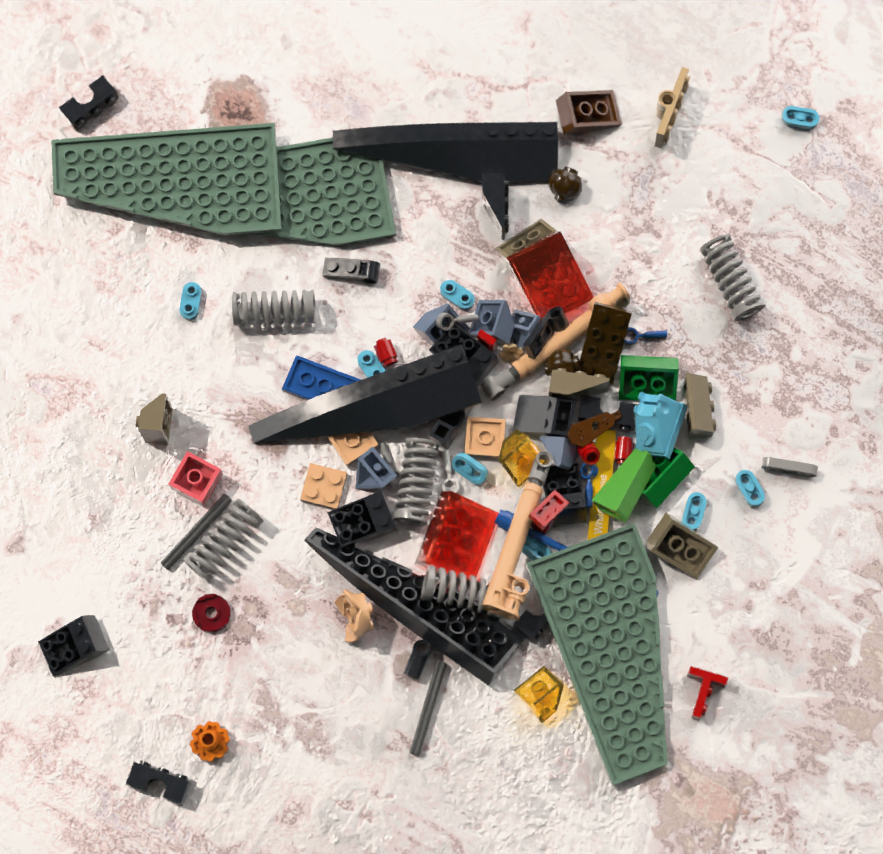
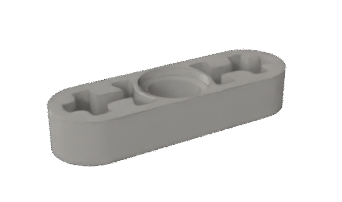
[761,457,818,477]

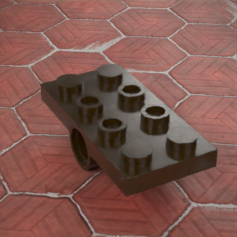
[578,302,632,384]

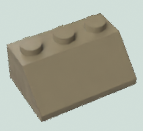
[495,219,566,279]
[683,373,716,439]
[136,393,173,445]

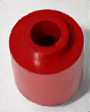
[374,337,398,367]
[614,437,634,466]
[577,441,600,465]

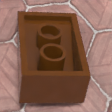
[555,90,621,135]

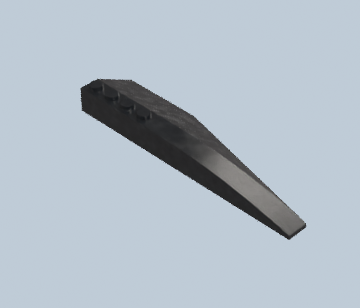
[333,122,558,183]
[249,345,482,444]
[304,527,525,686]

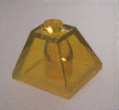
[498,429,546,488]
[514,666,564,723]

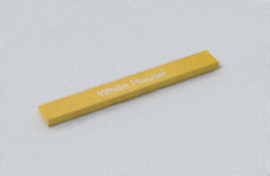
[587,430,616,540]

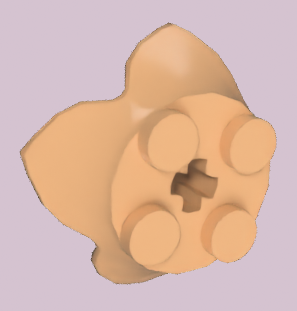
[334,589,373,643]

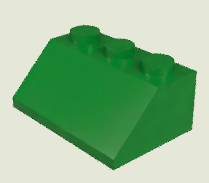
[619,355,679,401]
[640,448,695,509]

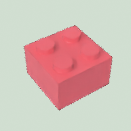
[168,451,223,507]

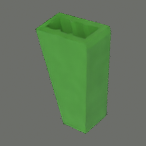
[592,448,657,523]

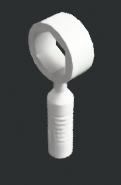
[442,450,459,496]

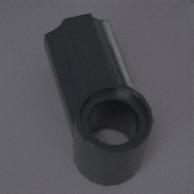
[403,639,431,680]

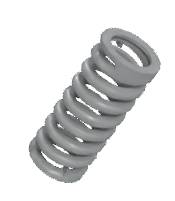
[700,234,765,321]
[232,289,316,326]
[393,438,440,526]
[182,498,264,583]
[421,565,503,618]

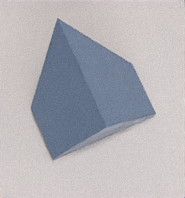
[511,309,541,351]
[539,436,579,470]
[355,446,397,489]

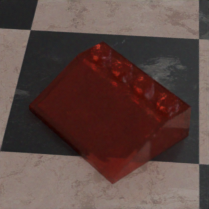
[506,231,594,319]
[415,491,499,579]

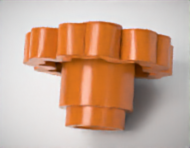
[190,721,230,762]

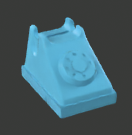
[633,392,688,459]

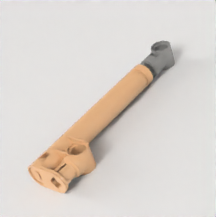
[481,283,630,400]
[482,451,553,620]

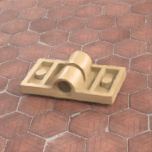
[654,67,691,148]

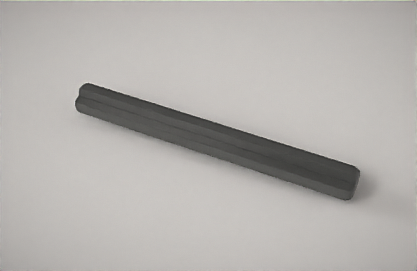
[161,494,232,570]
[410,660,447,756]

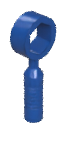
[624,327,667,346]
[580,463,598,508]

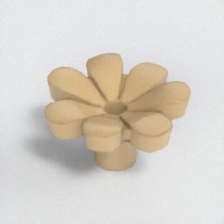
[499,343,524,364]

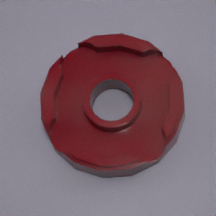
[192,594,231,633]

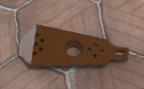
[567,410,622,447]

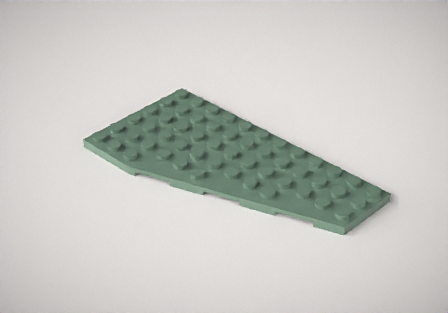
[51,123,282,236]
[165,137,396,246]
[525,523,668,786]

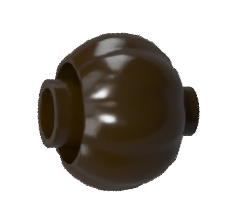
[548,166,583,203]
[544,348,581,376]

